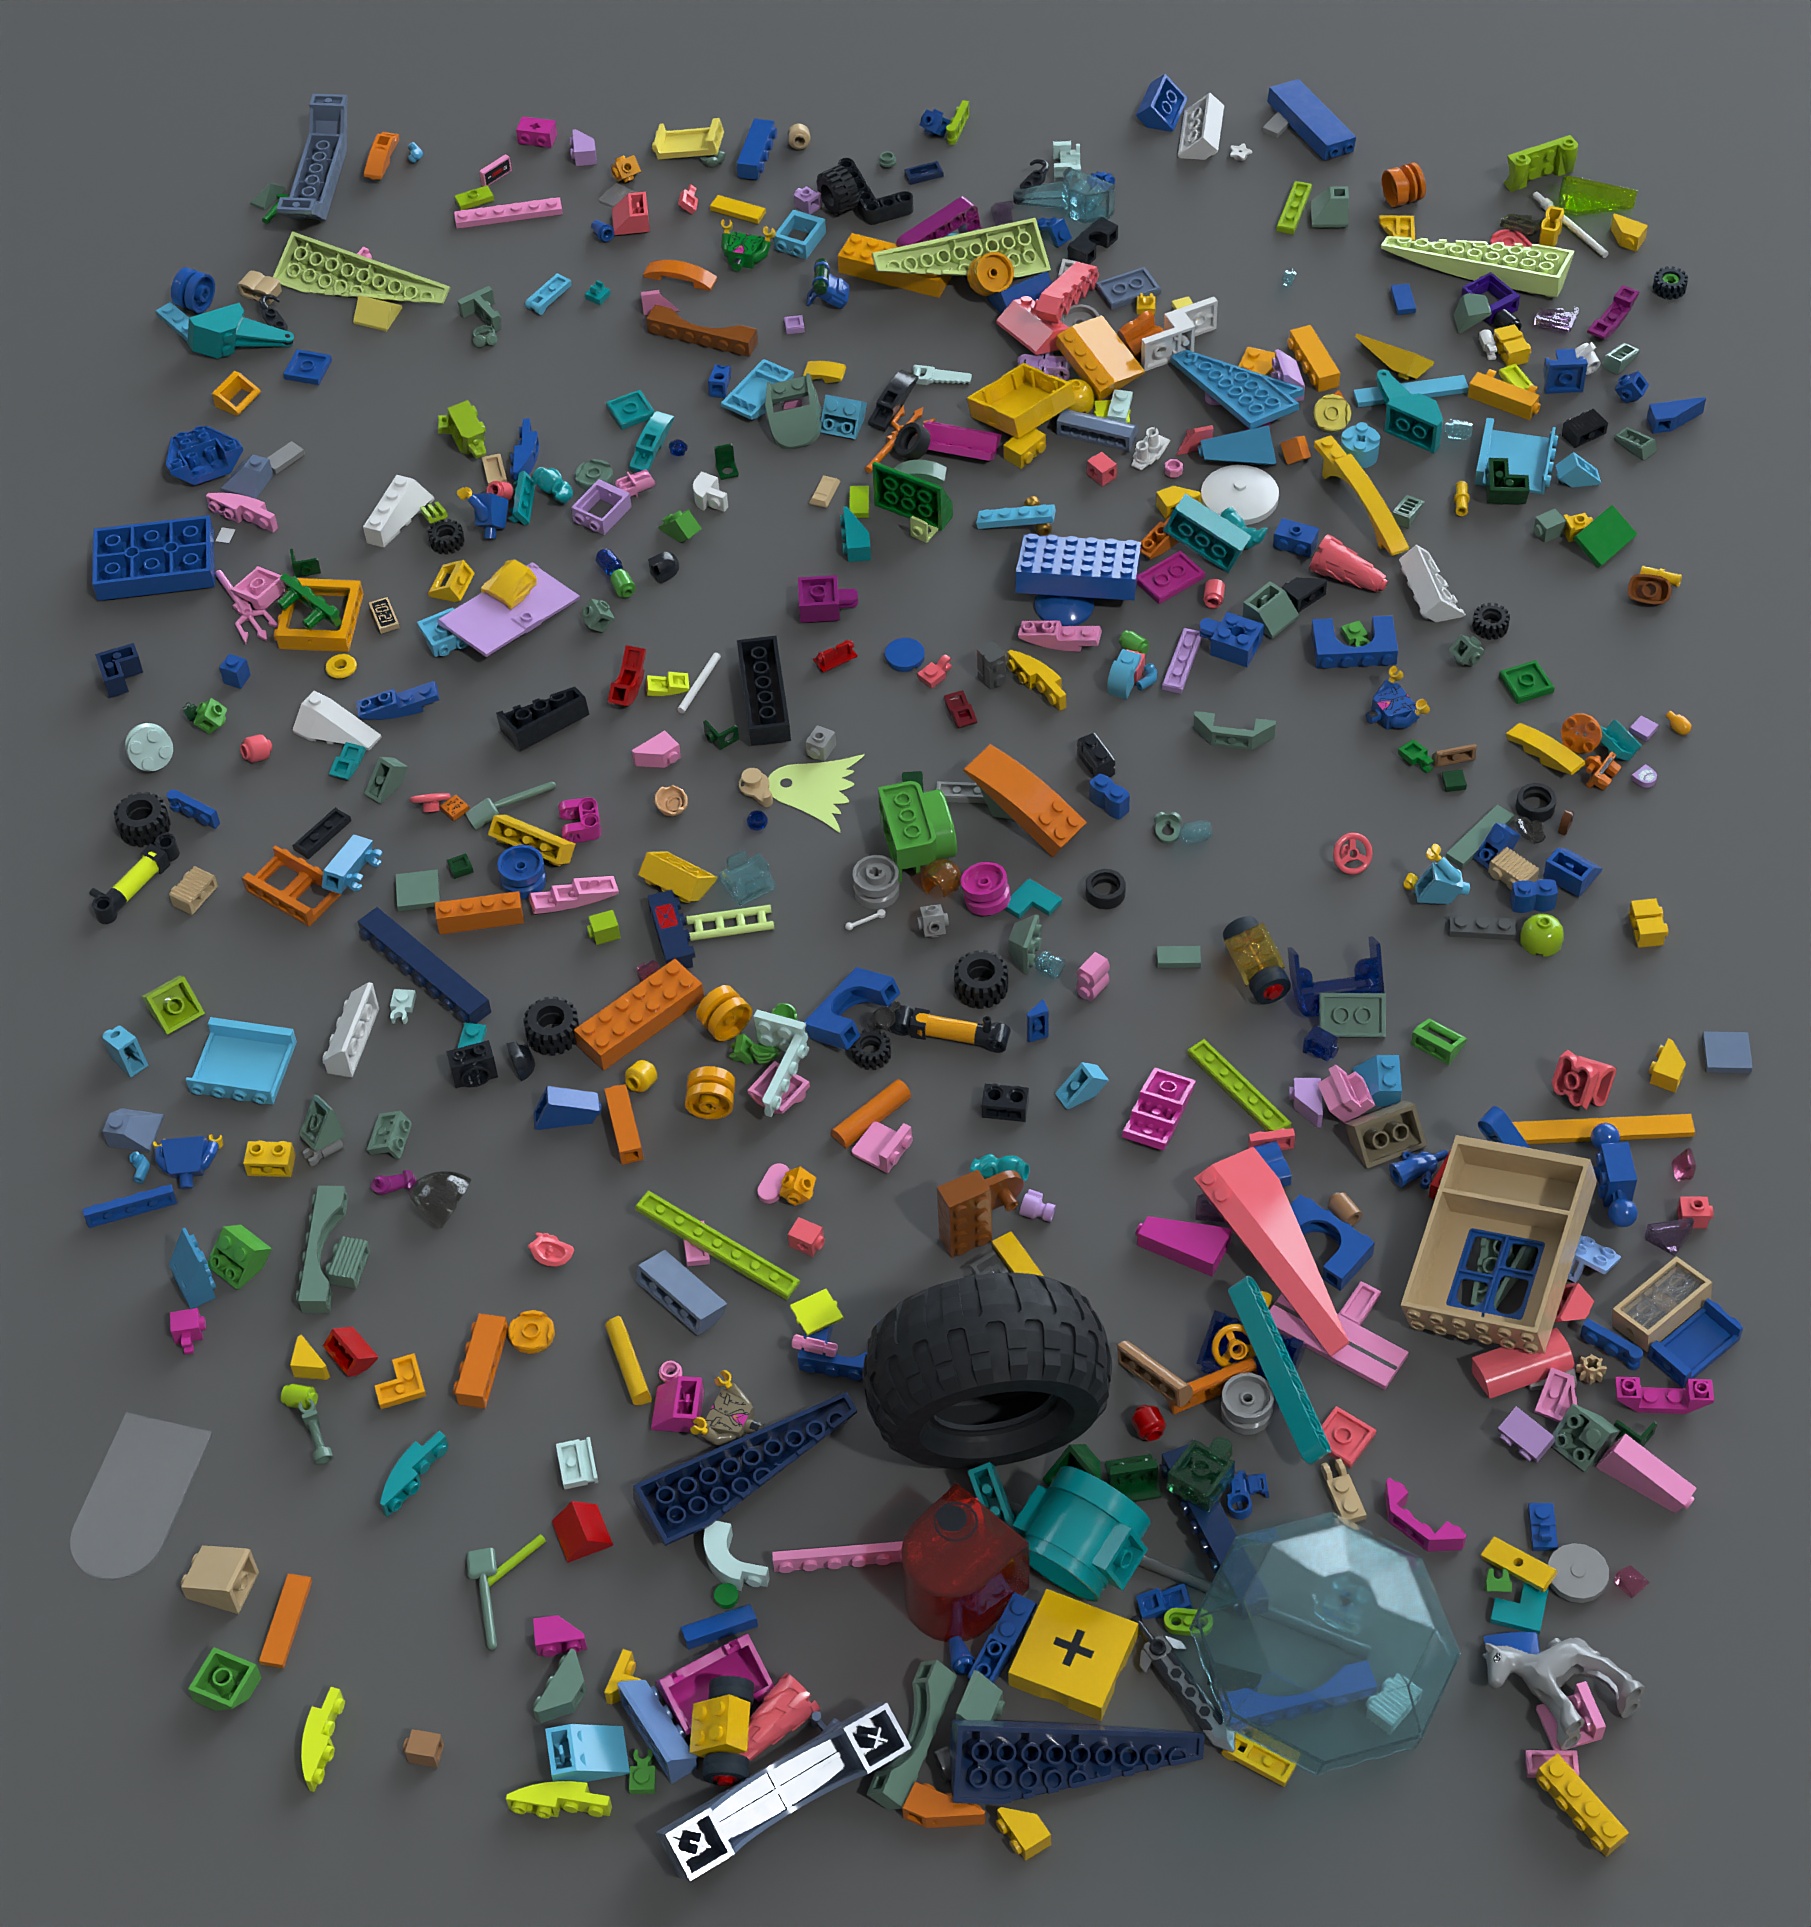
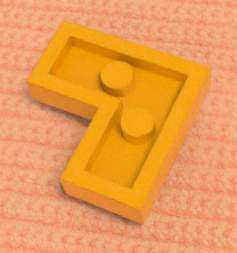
[374,1353,426,1409]

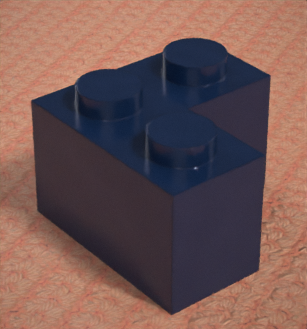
[95,643,143,698]

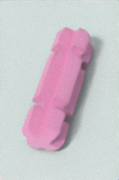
[792,1334,838,1357]

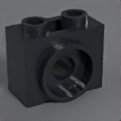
[446,1040,498,1089]

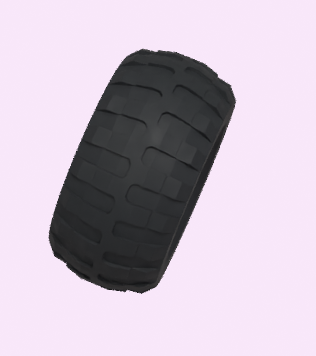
[862,1273,1112,1469]

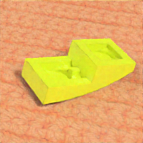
[646,672,689,696]

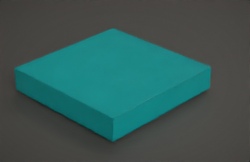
[606,390,655,430]

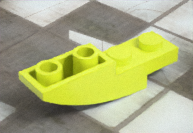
[301,1687,345,1792]
[506,1781,612,1818]

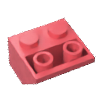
[612,192,650,235]

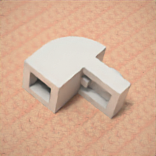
[693,471,728,512]

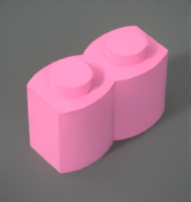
[1077,952,1110,1001]

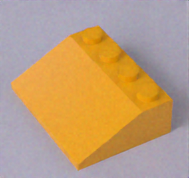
[1056,316,1145,401]

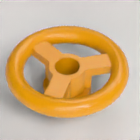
[1212,1324,1256,1368]

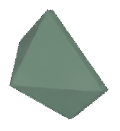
[250,182,285,210]

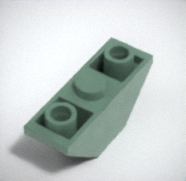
[533,1648,587,1723]

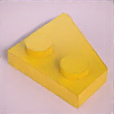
[1378,215,1415,241]

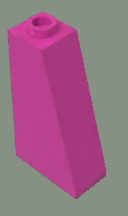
[1135,1216,1232,1277]

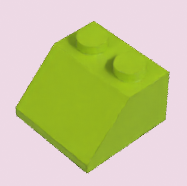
[141,976,205,1035]

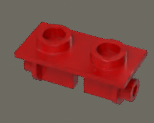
[813,640,858,673]

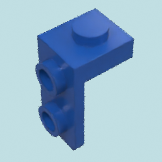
[1036,217,1072,247]

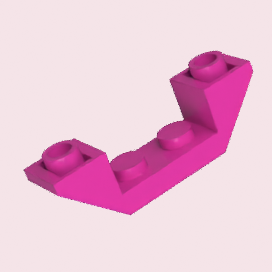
[1615,1377,1714,1414]
[1385,1477,1467,1552]

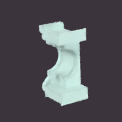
[1053,141,1081,182]

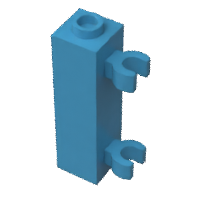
[322,834,383,894]

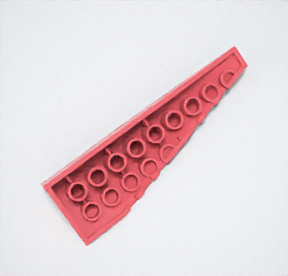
[1194,1147,1349,1357]

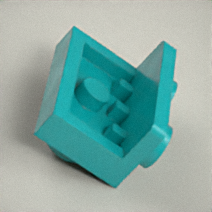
[1600,720,1641,761]

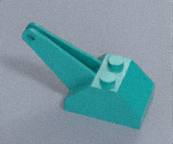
[1376,370,1443,454]

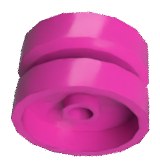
[961,862,1011,916]

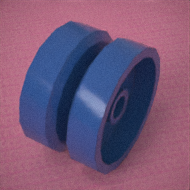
[171,267,215,313]
[497,845,547,899]

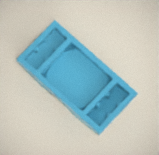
[721,359,794,420]

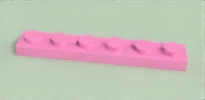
[454,197,563,229]
[772,1540,920,1573]

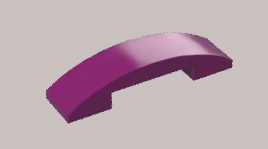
[1587,285,1639,339]

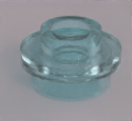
[1282,268,1297,286]

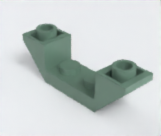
[1193,711,1276,750]

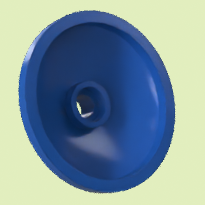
[1035,594,1094,626]

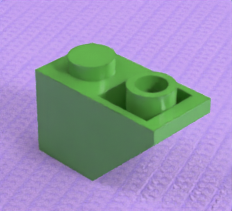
[658,509,702,543]

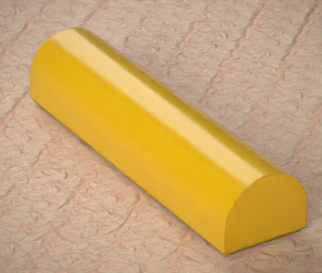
[605,1316,652,1405]

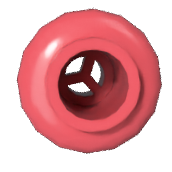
[240,734,272,763]

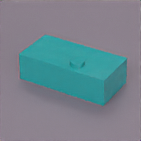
[1163,493,1252,573]

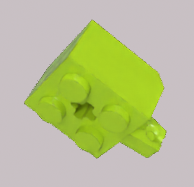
[446,400,486,459]

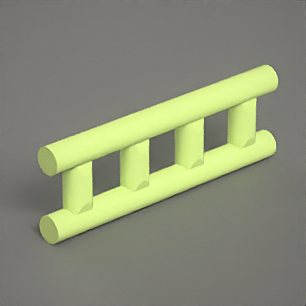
[686,905,774,941]

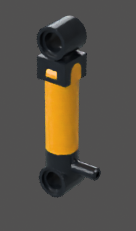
[889,1005,1011,1053]

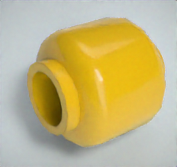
[625,1060,657,1092]

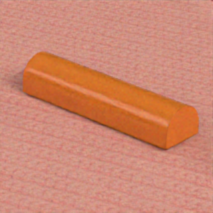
[831,1079,911,1148]
[1165,1357,1258,1415]

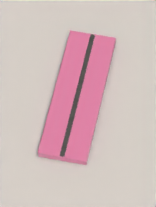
[1269,1294,1409,1390]

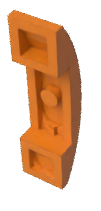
[643,260,717,291]

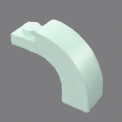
[704,1521,770,1591]

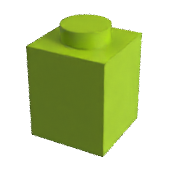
[586,910,621,945]

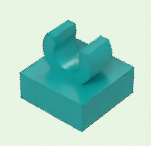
[585,280,611,305]

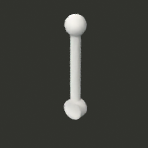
[845,909,886,931]

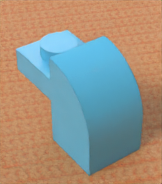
[1107,649,1141,700]

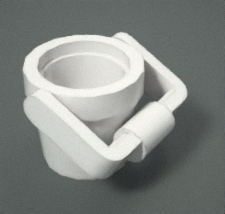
[1575,342,1601,375]

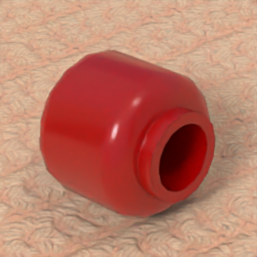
[1131,1405,1166,1441]

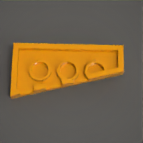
[1238,347,1275,376]

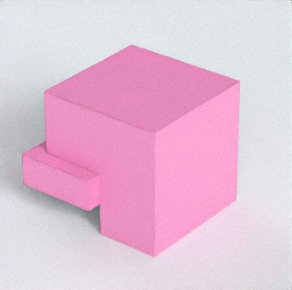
[1317,1065,1376,1123]

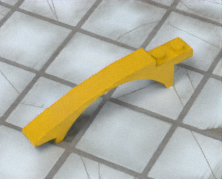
[1314,435,1409,556]

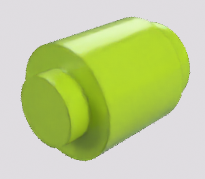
[281,1384,318,1410]

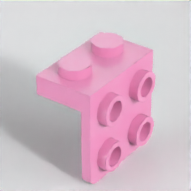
[852,1122,913,1174]

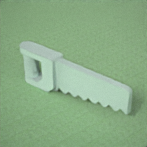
[912,365,972,385]

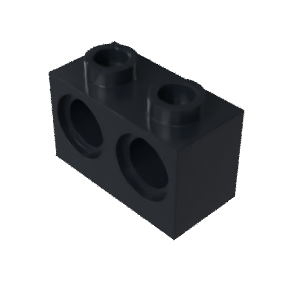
[981,1083,1029,1122]

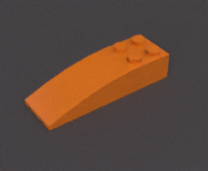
[963,744,1087,857]

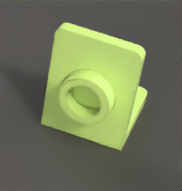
[910,516,938,543]

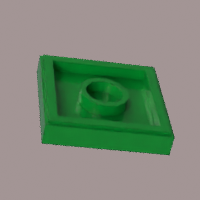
[1499,660,1555,704]

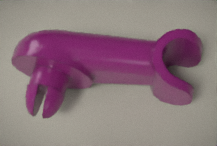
[371,1170,417,1195]

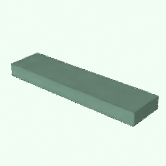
[1446,804,1514,869]

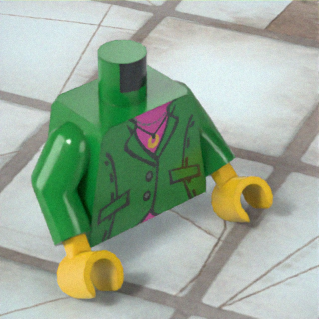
[721,219,776,271]

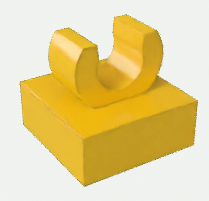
[1137,293,1155,314]

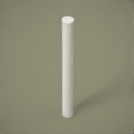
[677,653,721,714]

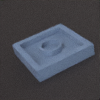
[1702,1031,1752,1073]

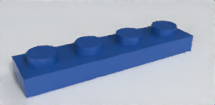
[83,1184,178,1228]

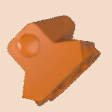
[1118,310,1165,359]

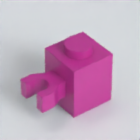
[170,1308,206,1355]

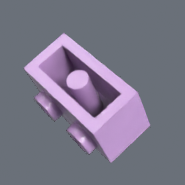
[1498,1406,1555,1463]

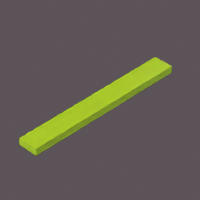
[635,1191,800,1300]

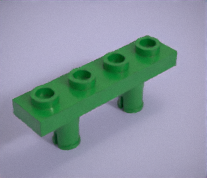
[276,573,342,630]

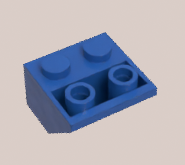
[1543,848,1603,897]

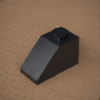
[1282,577,1327,613]

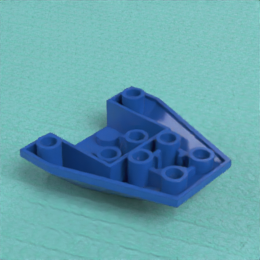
[166,426,243,485]

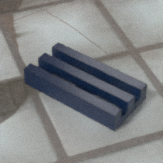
[904,161,944,185]

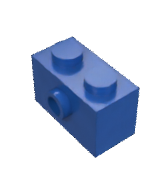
[1273,518,1319,557]

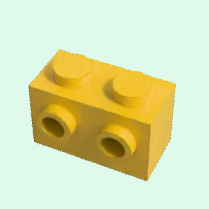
[243,1140,296,1177]

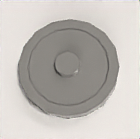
[1547,1543,1609,1603]

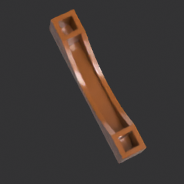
[646,305,758,357]

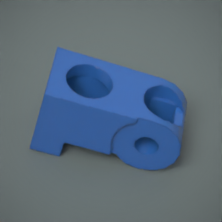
[708,364,731,398]

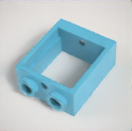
[774,210,826,259]

